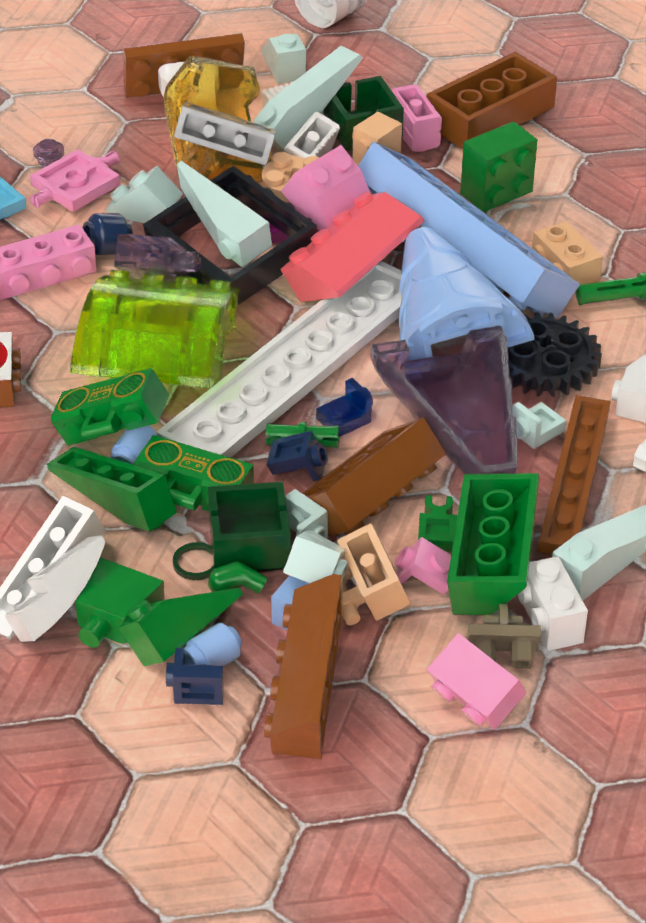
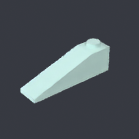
[253,46,363,152]
[177,161,272,267]
[552,505,646,601]

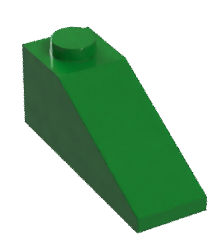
[118,588,243,666]

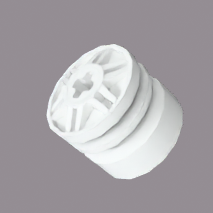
[294,0,367,28]

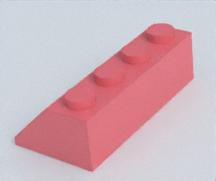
[281,192,425,302]

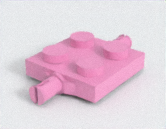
[30,149,120,212]

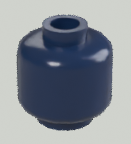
[82,213,133,255]

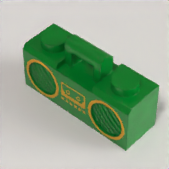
[51,368,170,446]
[134,435,254,511]

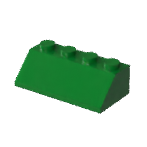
[447,473,540,615]

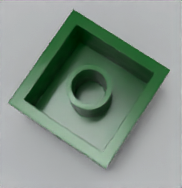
[460,121,538,212]

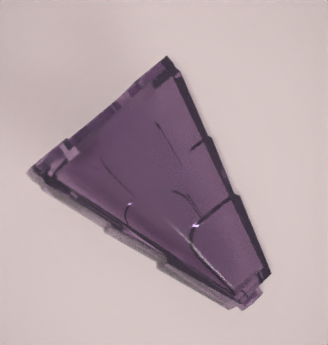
[370,326,518,474]

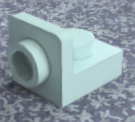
[285,489,328,538]

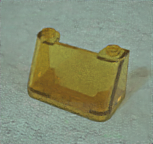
[164,56,273,183]

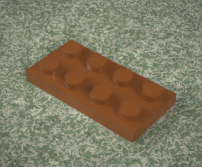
[124,33,245,98]

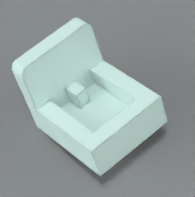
[509,402,566,449]

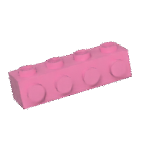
[0,224,97,300]

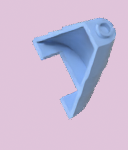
[397,227,535,379]

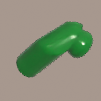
[208,561,268,594]

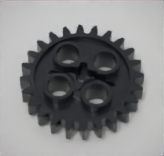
[489,312,602,397]

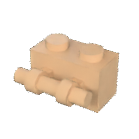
[337,523,411,625]

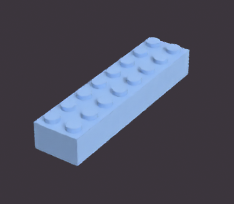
[358,141,580,318]

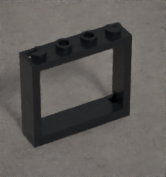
[143,166,319,311]

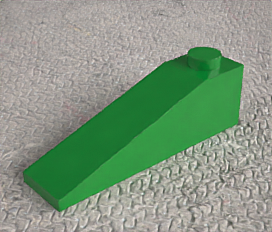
[46,447,177,532]

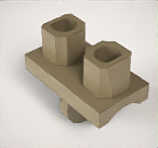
[466,604,541,669]

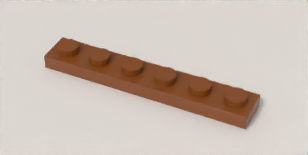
[538,395,611,555]

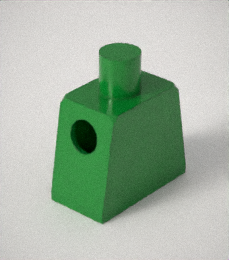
[76,557,165,648]

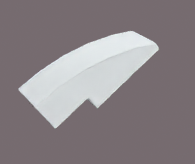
[4,535,106,642]

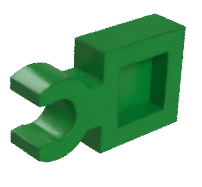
[418,495,457,552]

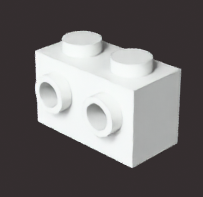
[518,556,588,651]

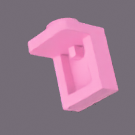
[395,537,451,595]

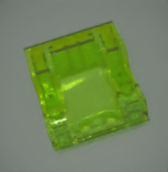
[70,270,239,388]

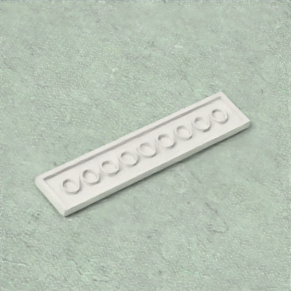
[157,261,401,458]

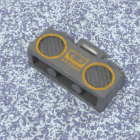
[174,102,277,165]

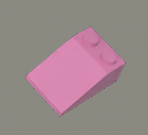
[281,145,370,231]

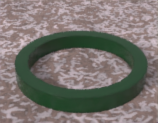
[173,542,214,580]

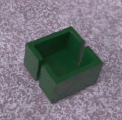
[324,76,404,151]
[208,482,291,570]

